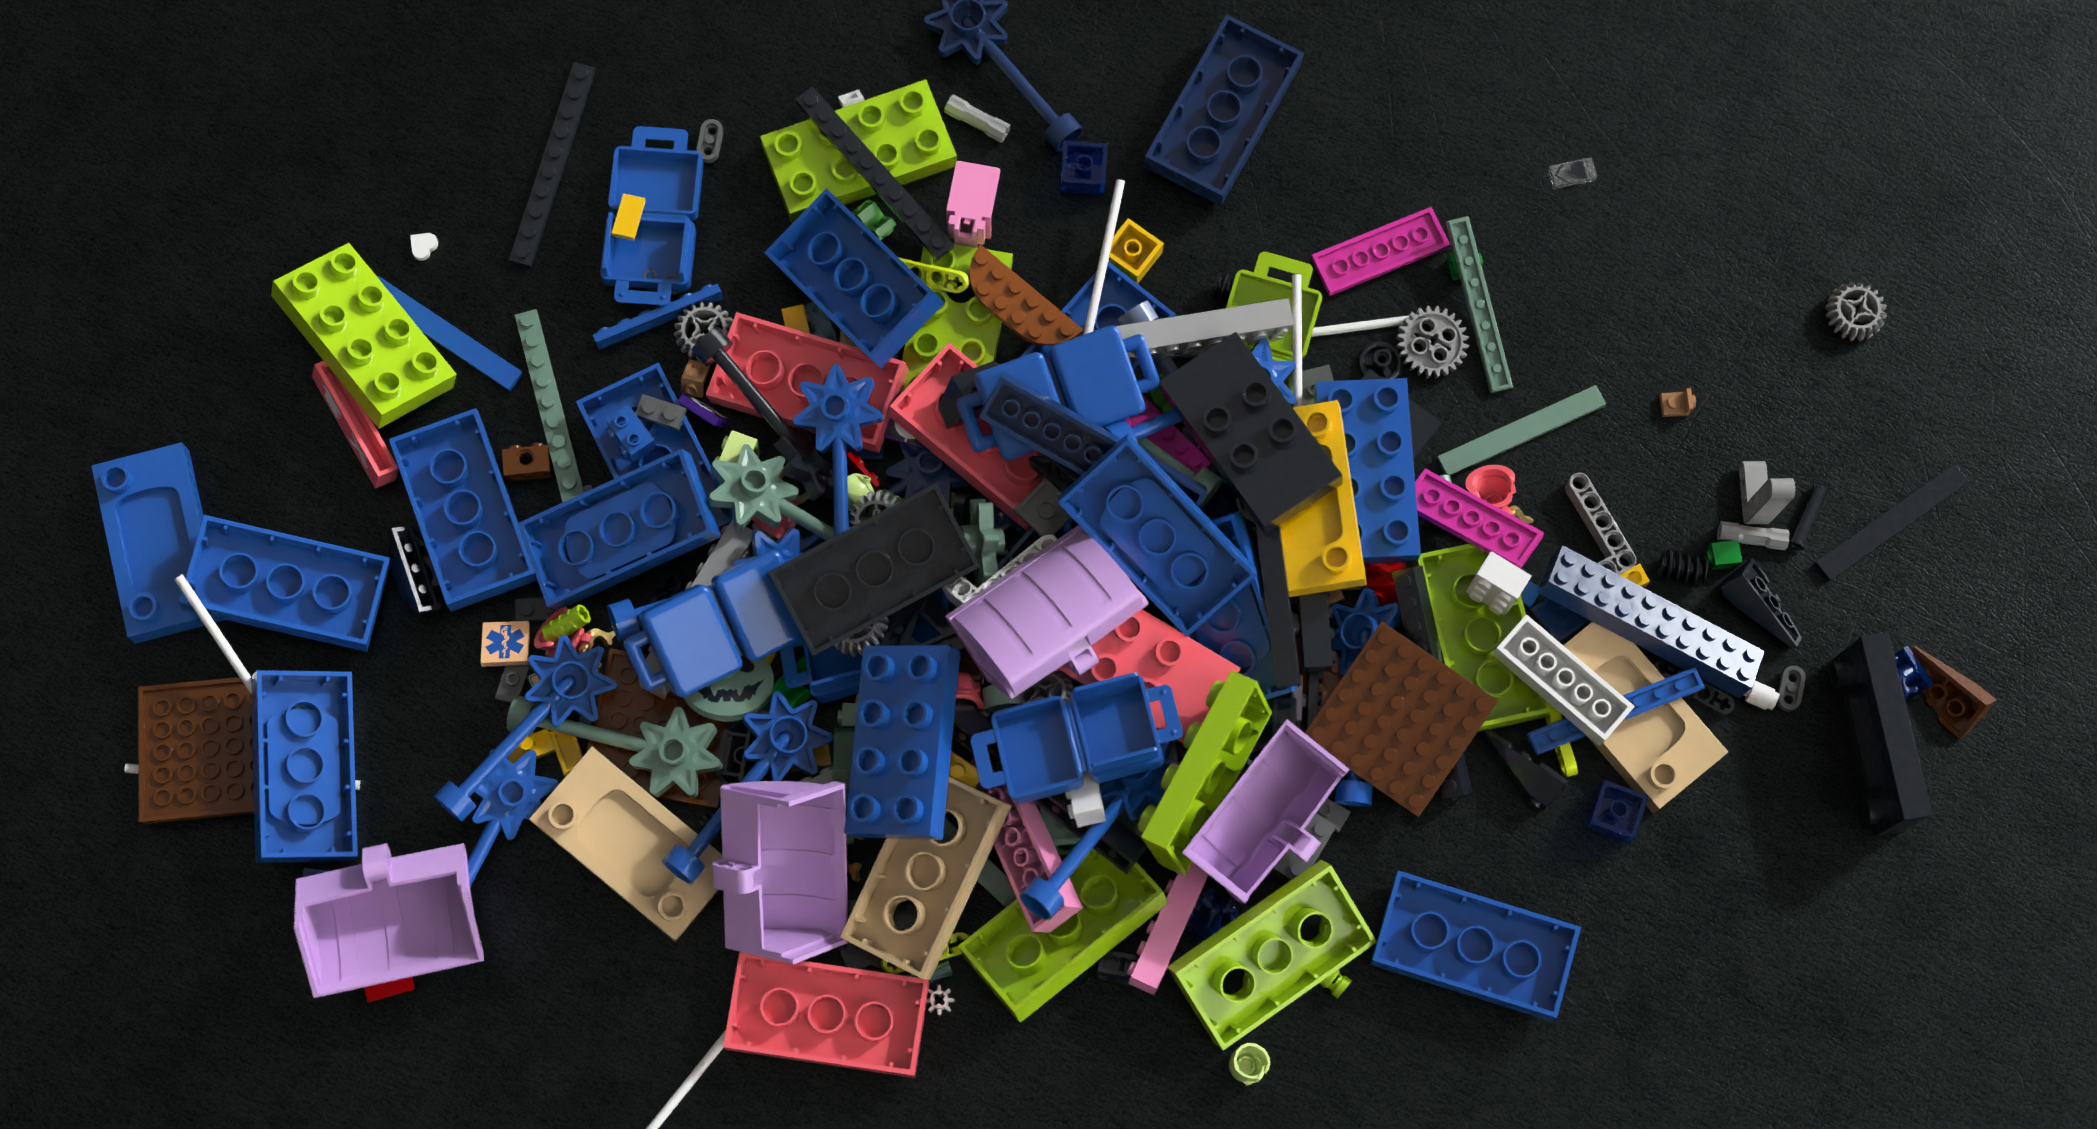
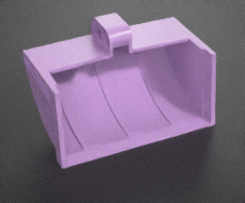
[945,525,1148,699]
[1182,720,1350,903]
[712,781,848,964]
[294,843,484,998]

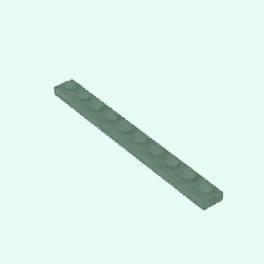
[515,309,584,502]

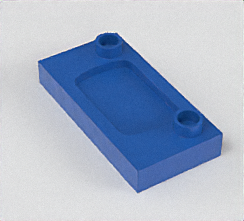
[1058,433,1257,637]
[92,442,224,644]
[518,449,721,610]
[1178,510,1300,699]
[251,670,358,863]

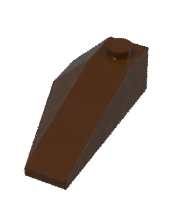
[1901,646,1996,739]

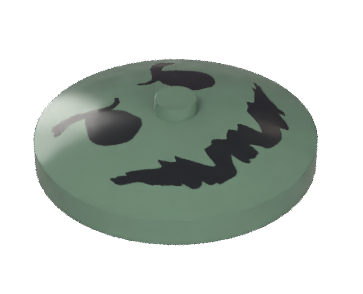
[683,654,774,721]

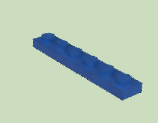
[593,284,723,350]

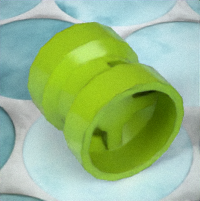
[1319,969,1352,998]

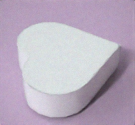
[410,233,438,261]

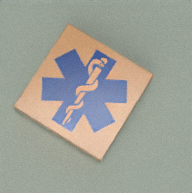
[481,621,530,667]

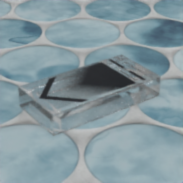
[1548,157,1597,189]

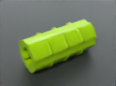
[542,605,591,643]

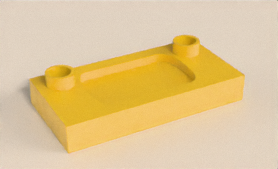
[1280,400,1367,597]

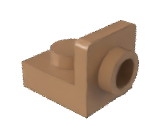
[681,359,711,398]
[1659,388,1696,417]

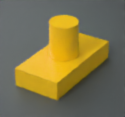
[508,729,556,764]
[949,750,980,788]

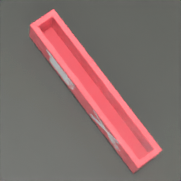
[312,361,399,488]

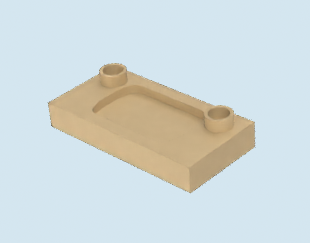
[1563,622,1728,814]
[530,747,722,942]

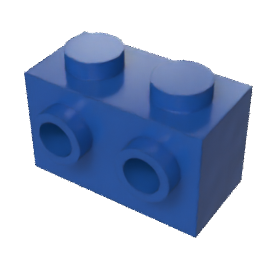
[605,404,657,462]

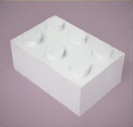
[1465,551,1531,616]

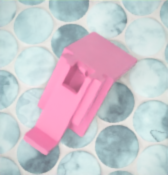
[946,161,1000,248]

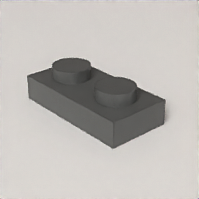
[635,394,686,431]

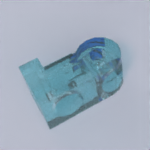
[805,301,837,341]

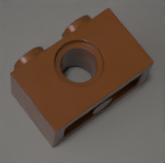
[502,443,552,482]

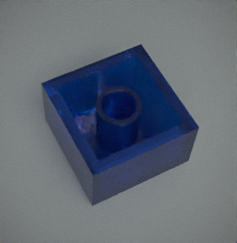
[1060,141,1108,195]
[1585,780,1648,844]

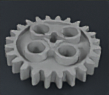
[1396,306,1469,378]

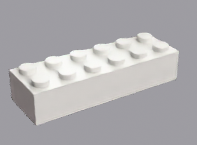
[1492,614,1635,746]

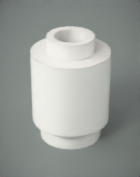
[1744,681,1779,710]

